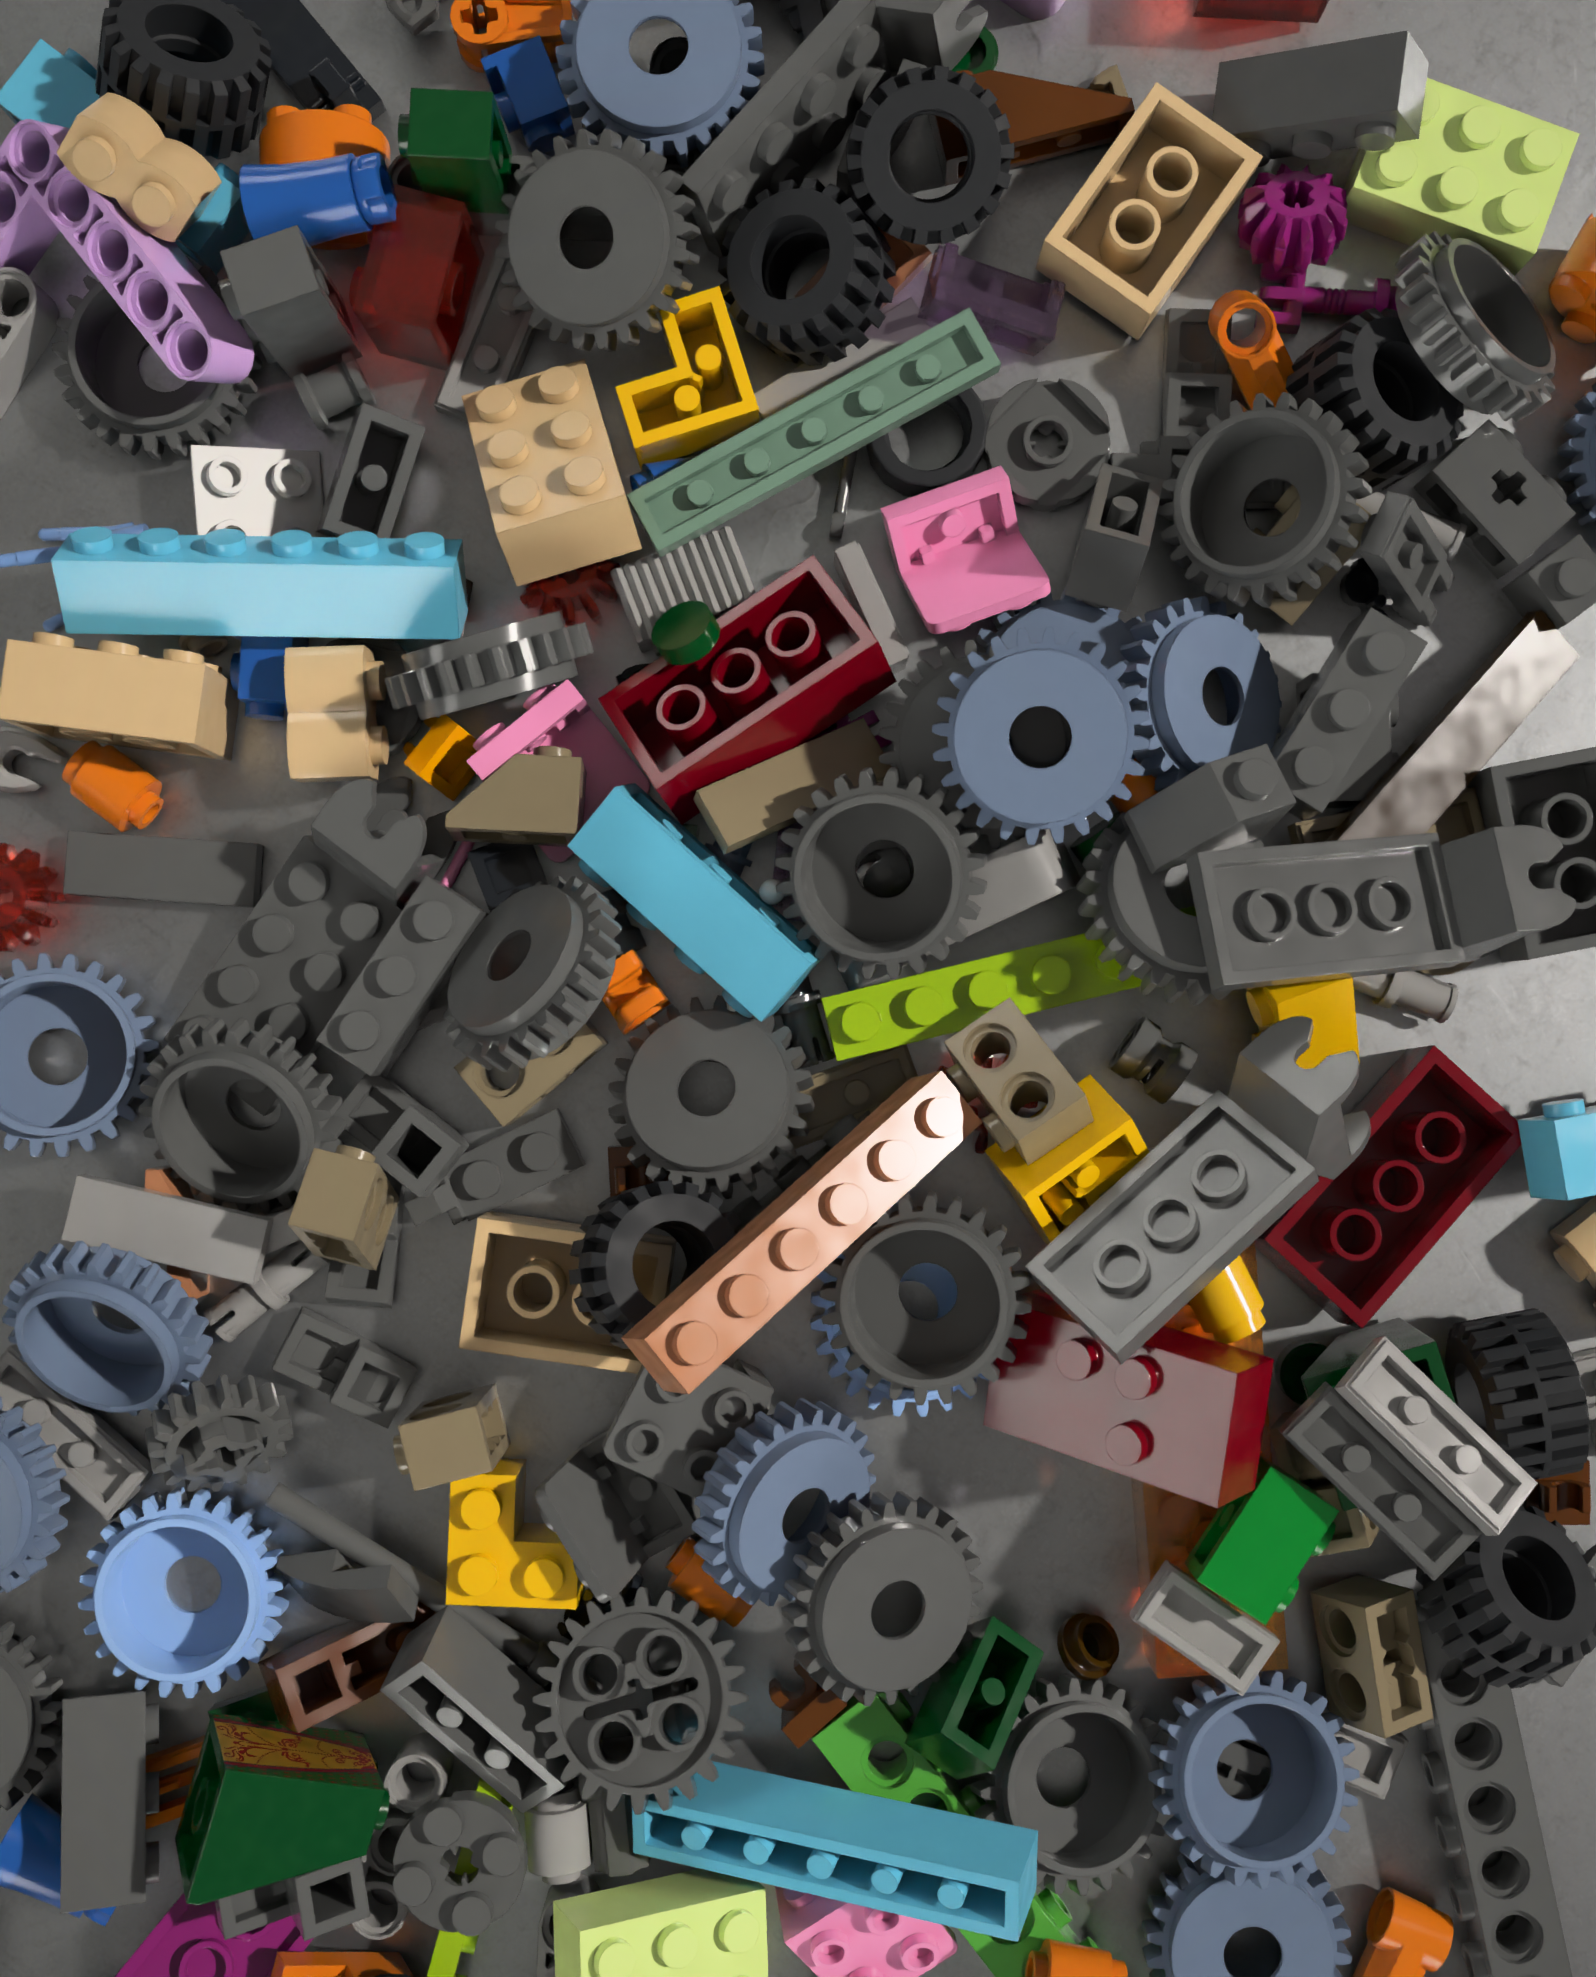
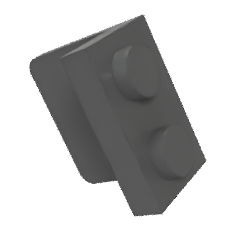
[602,1359,775,1498]
[535,1429,700,1603]

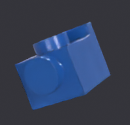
[480,35,575,153]
[230,636,309,720]

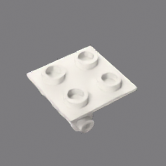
[190,445,326,537]

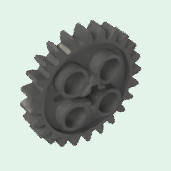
[533,1587,749,1815]

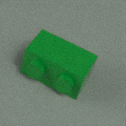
[1184,1455,1339,1626]

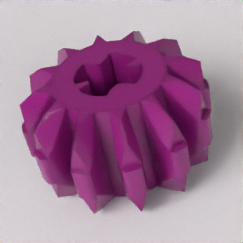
[1237,163,1348,275]

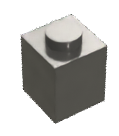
[1502,534,1596,629]

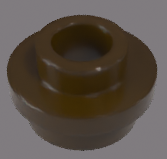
[1057,1613,1119,1681]

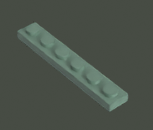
[627,307,1001,558]

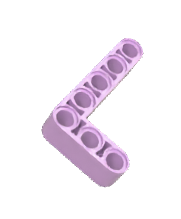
[0,119,254,384]

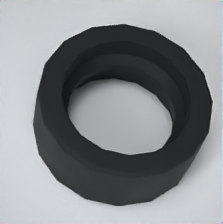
[866,387,988,497]

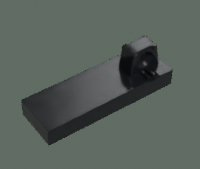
[220,0,386,122]

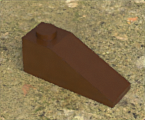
[928,70,1135,186]
[258,1601,436,1733]

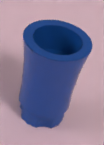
[239,152,397,246]
[0,1793,117,1926]

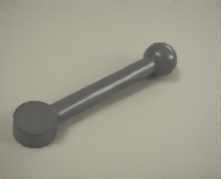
[829,450,858,539]

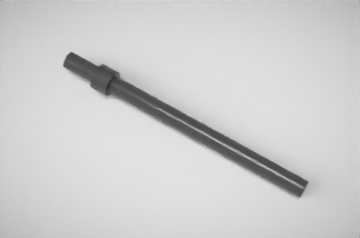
[264,1482,603,1708]

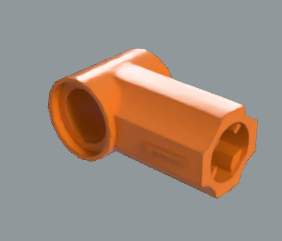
[1208,290,1294,410]
[1352,1887,1454,1977]

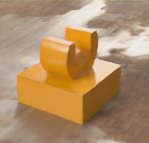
[403,714,477,801]

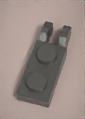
[1359,491,1455,627]

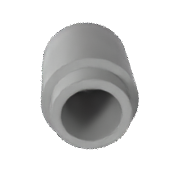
[524,1778,593,1885]

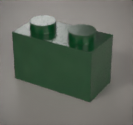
[398,88,512,214]
[905,1616,1044,1780]

